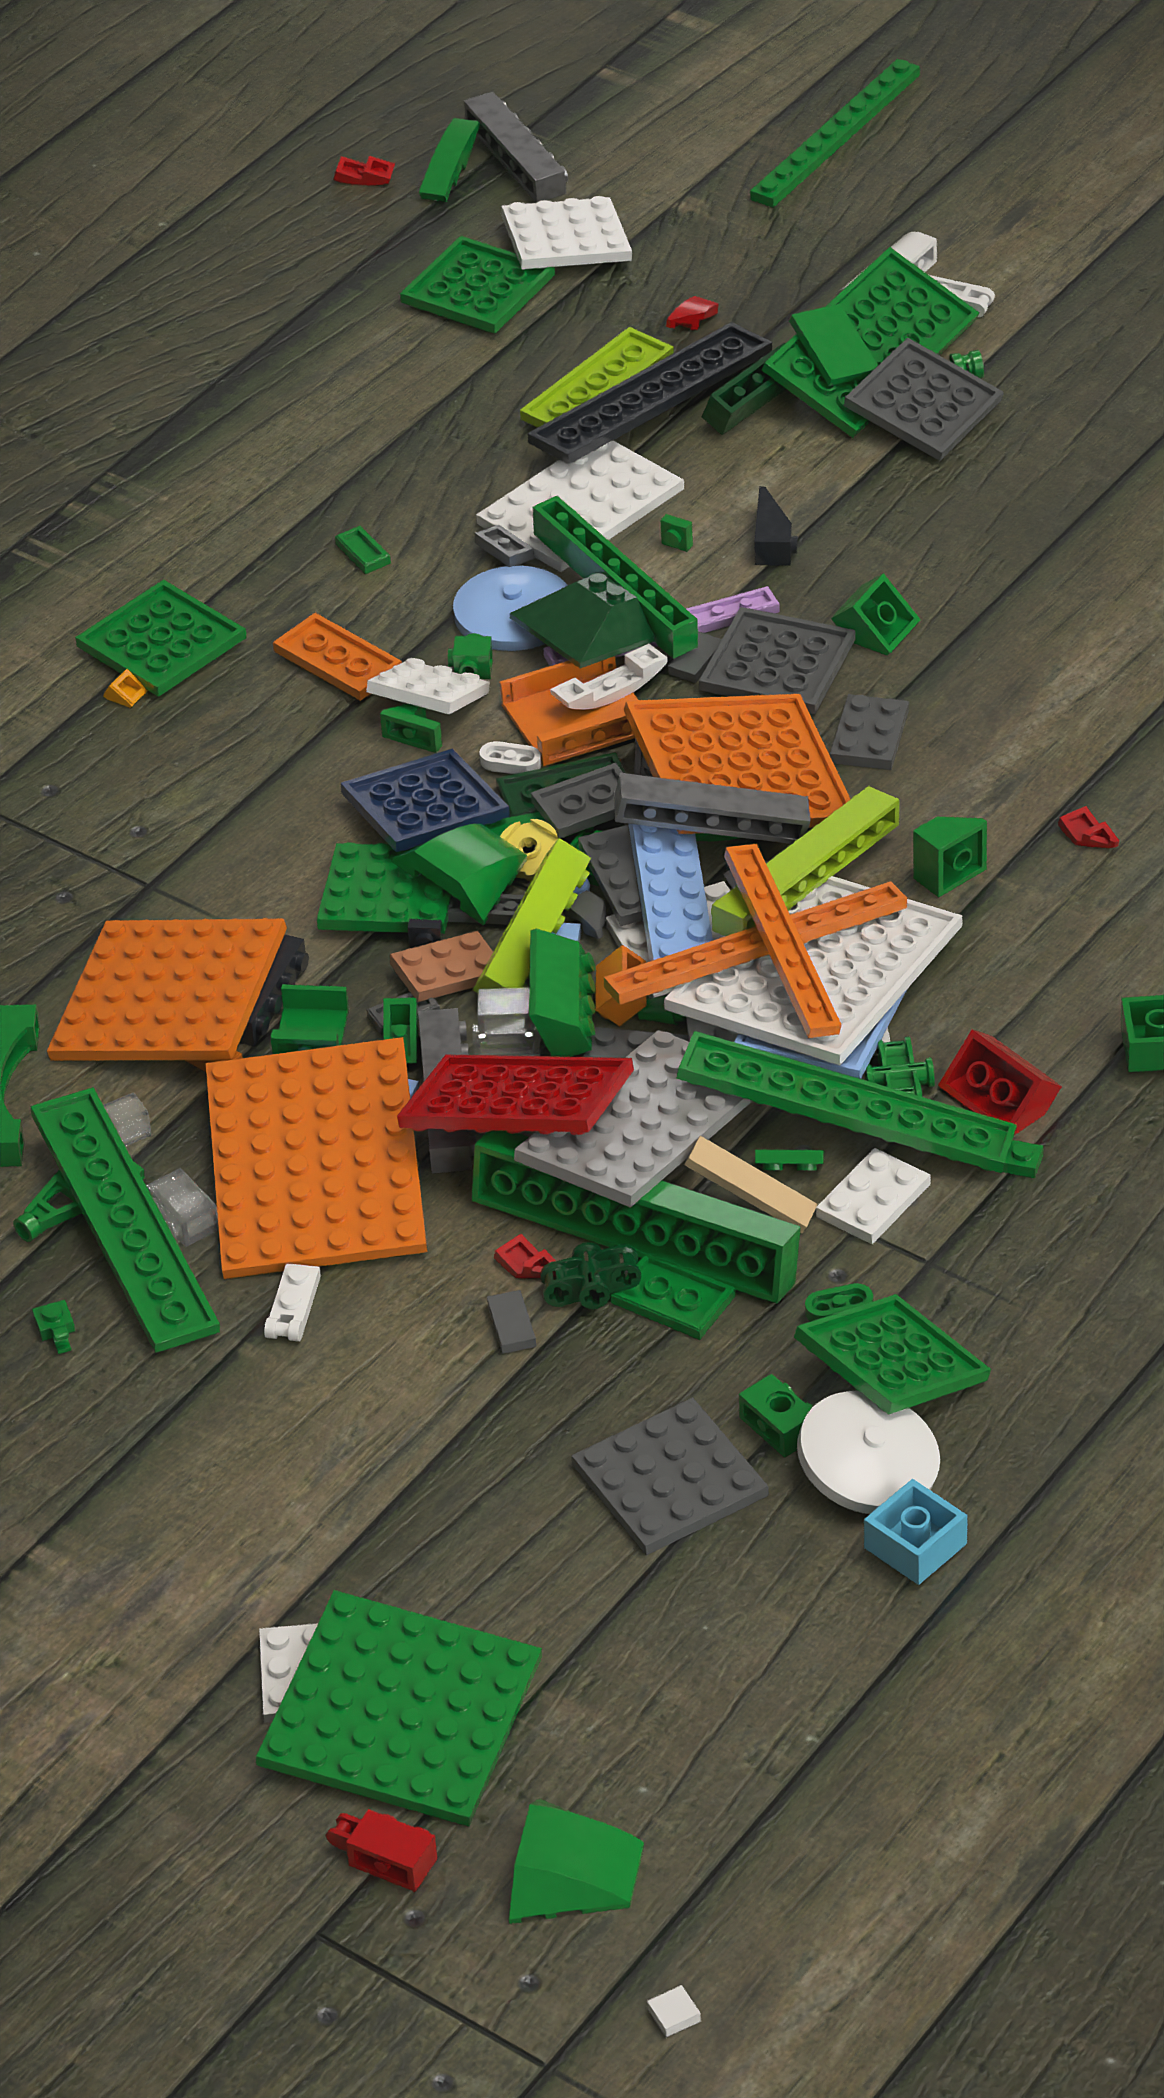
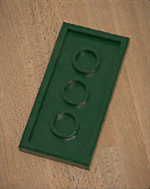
[496,752,625,817]

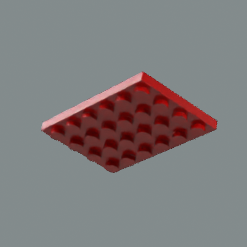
[397,1054,634,1135]

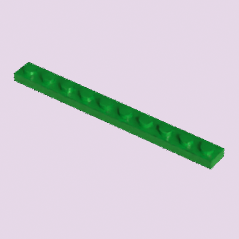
[750,59,920,208]

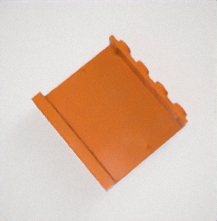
[500,656,638,766]

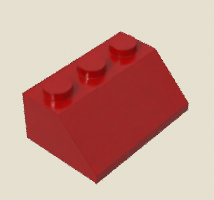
[938,1029,1062,1135]

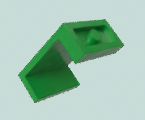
[270,984,349,1054]

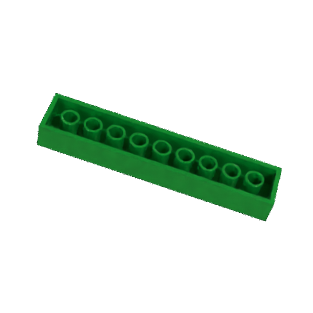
[472,1130,801,1304]

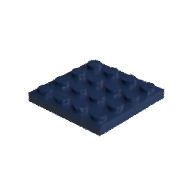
[341,749,509,852]

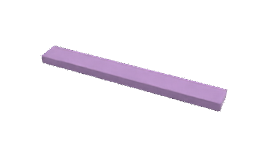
[544,586,780,666]

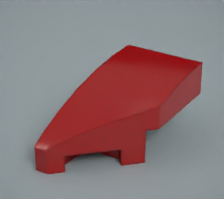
[666,296,719,330]
[1058,806,1120,848]
[494,1234,556,1278]

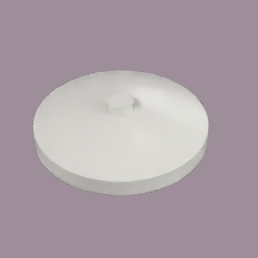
[797,1391,940,1514]

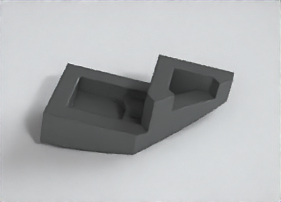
[563,890,608,939]

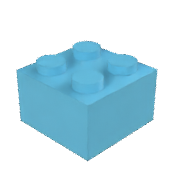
[864,1478,967,1585]

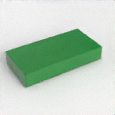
[335,526,391,574]

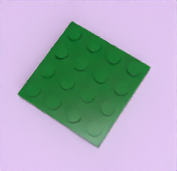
[400,236,555,334]
[75,579,247,697]
[317,842,452,934]
[794,1294,991,1414]

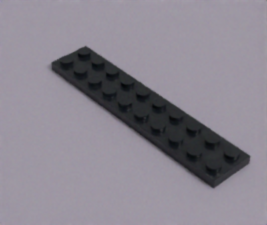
[528,322,772,464]

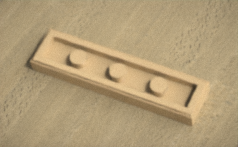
[684,1136,818,1233]

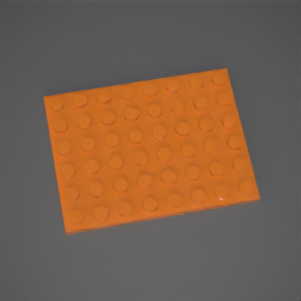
[206,1037,428,1279]

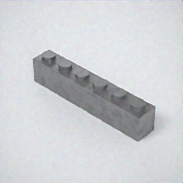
[464,91,568,203]
[614,773,810,844]
[418,1008,476,1173]

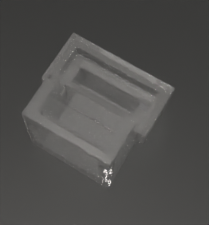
[473,988,541,1056]

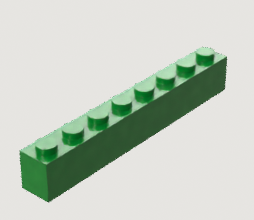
[533,495,698,659]

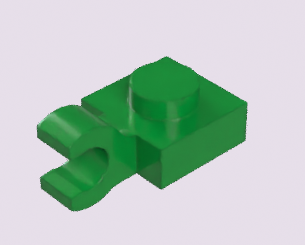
[32,1300,75,1354]

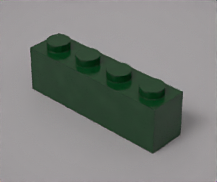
[701,343,786,435]

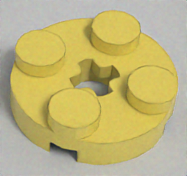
[500,819,558,882]

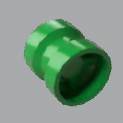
[949,350,984,379]

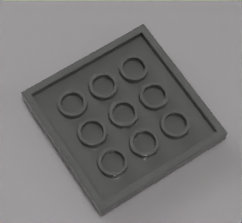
[843,338,1004,461]
[699,607,855,714]
[572,1397,769,1555]

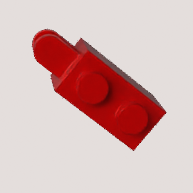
[326,1809,438,1892]

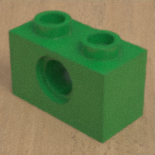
[739,1373,813,1458]

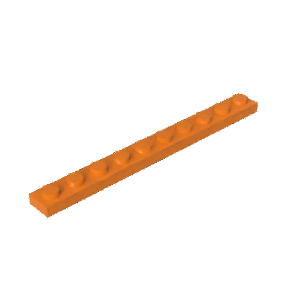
[604,881,907,1005]

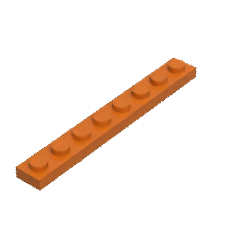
[724,844,842,1038]

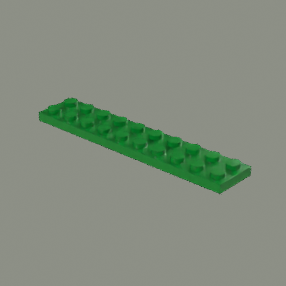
[676,1031,1017,1173]
[31,1087,220,1353]

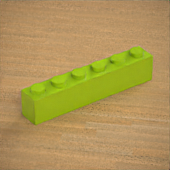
[473,838,591,1010]

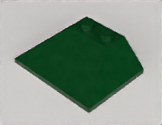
[510,573,655,668]

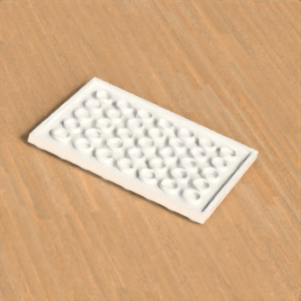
[664,876,962,1065]

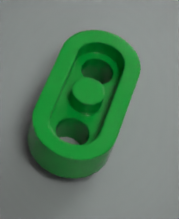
[805,1283,873,1322]

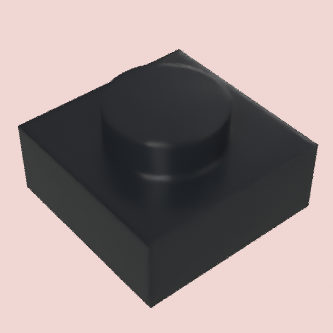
[408,919,443,948]

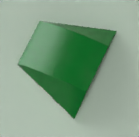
[392,823,527,926]
[509,1798,644,1924]

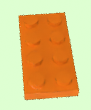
[273,613,402,701]

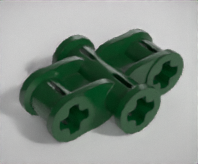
[540,1242,641,1309]

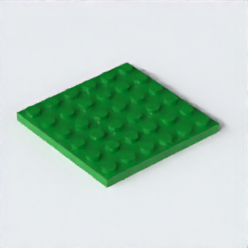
[256,1590,542,1827]

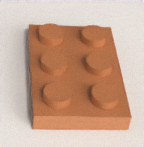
[390,931,493,1002]

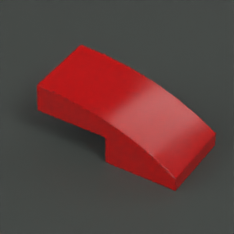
[333,156,395,186]

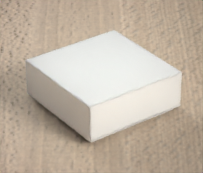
[647,1985,701,2037]

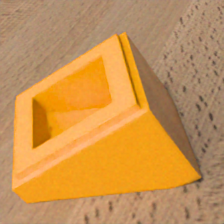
[103,669,148,708]

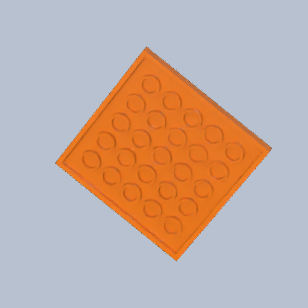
[623,694,851,834]
[47,918,287,1061]

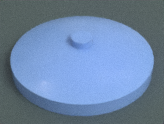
[453,566,568,651]

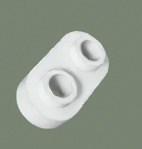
[480,741,541,774]

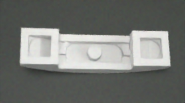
[550,643,668,709]

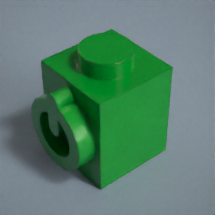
[448,633,493,679]

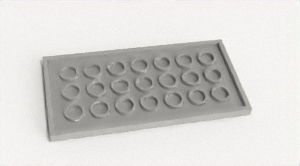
[514,1030,752,1207]

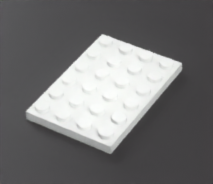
[476,440,684,572]

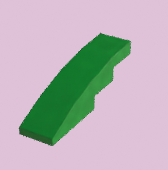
[419,118,480,202]

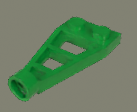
[13,1161,145,1242]

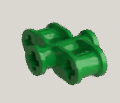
[864,1036,935,1097]

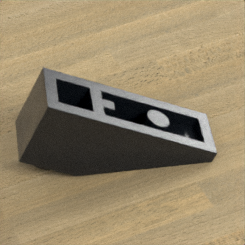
[754,486,798,566]

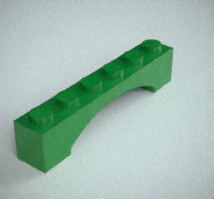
[0,1004,40,1167]

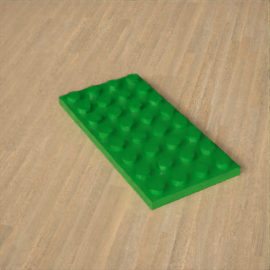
[762,247,979,438]

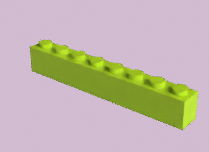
[711,786,899,936]

